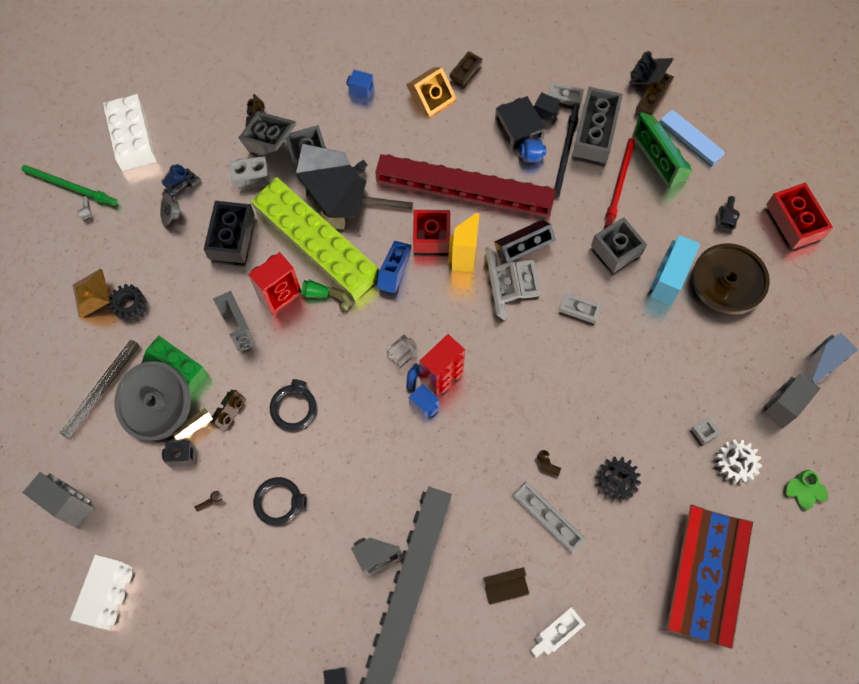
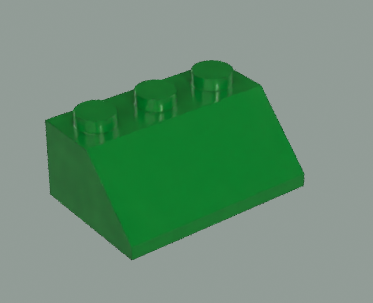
[141,335,208,394]

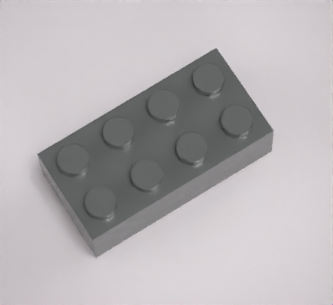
[572,87,623,163]

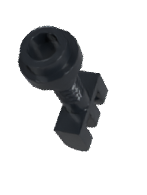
[162,168,201,201]

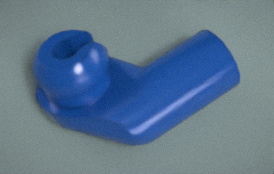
[406,363,420,389]

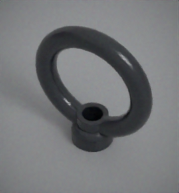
[269,379,317,431]
[253,477,307,526]

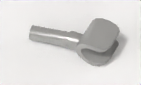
[77,196,92,221]

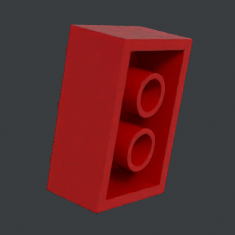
[766,182,833,249]
[248,252,301,314]
[419,334,465,396]

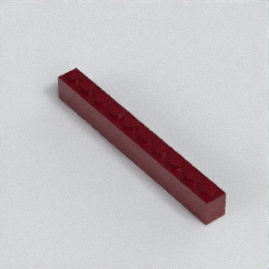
[375,154,556,216]

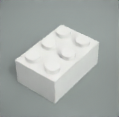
[70,555,132,630]

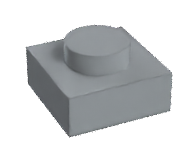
[691,417,721,445]

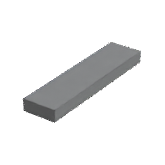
[512,481,586,554]

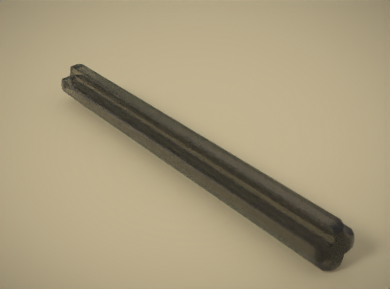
[59,340,139,439]

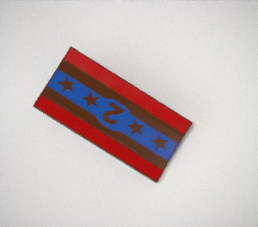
[667,504,753,649]

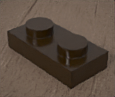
[450,51,483,86]

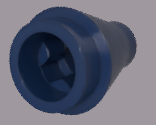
[162,164,186,188]

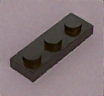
[635,73,674,115]

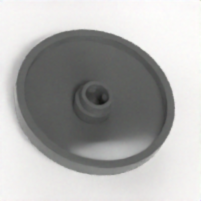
[114,361,191,441]

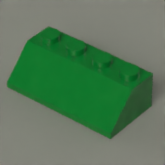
[633,113,692,188]

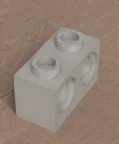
[229,157,270,189]

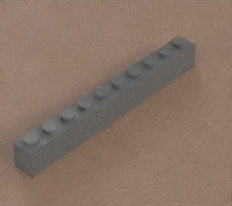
[360,486,452,684]

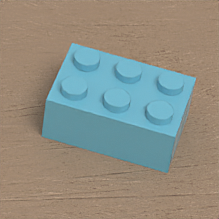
[650,235,700,305]

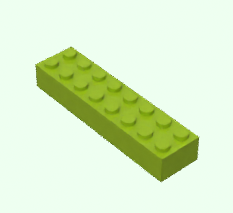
[250,177,379,302]

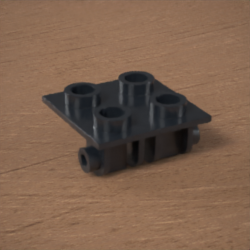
[629,51,674,84]

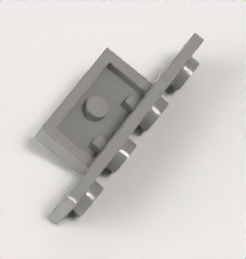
[484,247,522,320]

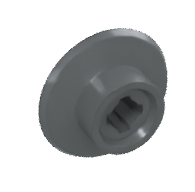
[160,193,180,226]

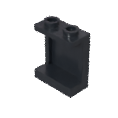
[495,96,546,150]

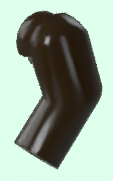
[537,450,561,477]

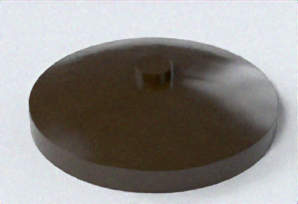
[692,243,770,315]

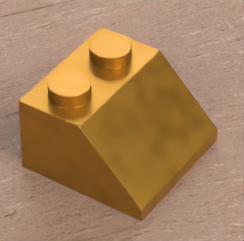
[406,67,457,116]

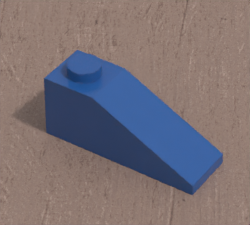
[377,240,412,293]

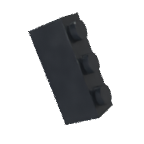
[494,220,556,263]

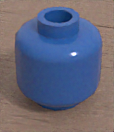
[519,139,546,162]

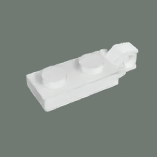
[530,607,586,658]

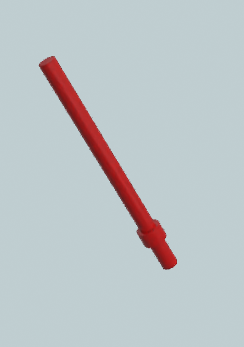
[604,138,635,228]

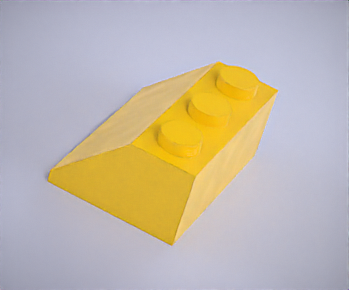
[448,213,480,273]

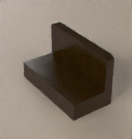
[482,567,529,605]

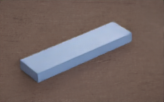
[660,109,725,166]

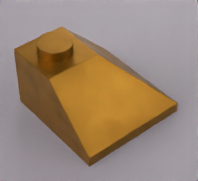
[72,269,110,318]

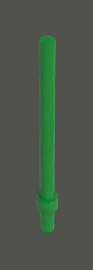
[21,165,118,206]

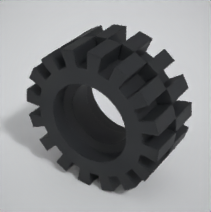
[109,284,147,321]

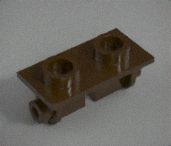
[245,94,265,127]
[210,389,246,432]

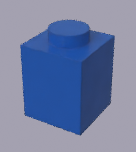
[346,69,374,98]
[408,384,439,419]

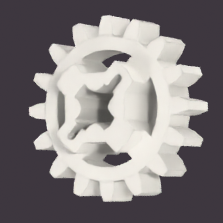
[715,439,762,484]

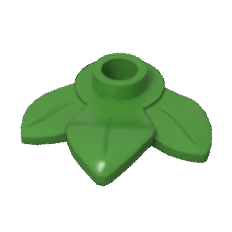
[786,470,828,510]

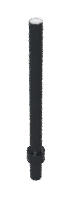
[554,105,580,197]

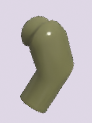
[328,287,352,311]

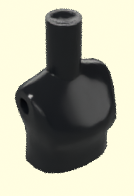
[717,196,740,230]

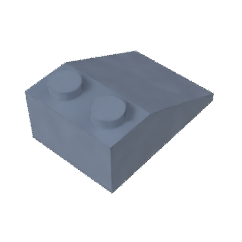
[804,333,858,384]

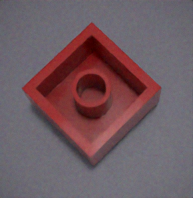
[413,210,451,253]

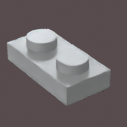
[547,82,584,106]
[515,260,540,299]
[559,293,601,324]

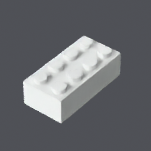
[103,94,157,171]

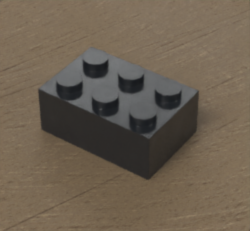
[203,201,255,263]

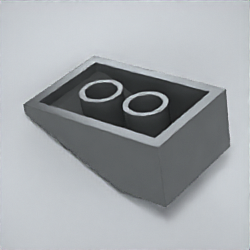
[238,112,297,155]

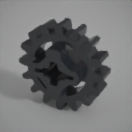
[596,456,641,501]

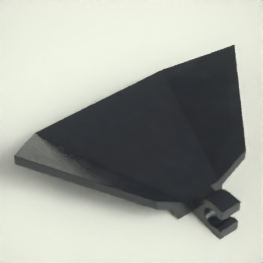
[296,144,368,218]

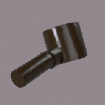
[194,491,223,511]

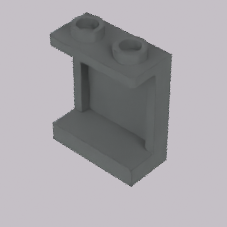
[213,291,255,351]

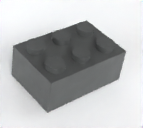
[22,472,94,528]

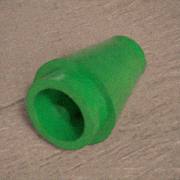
[301,279,329,298]

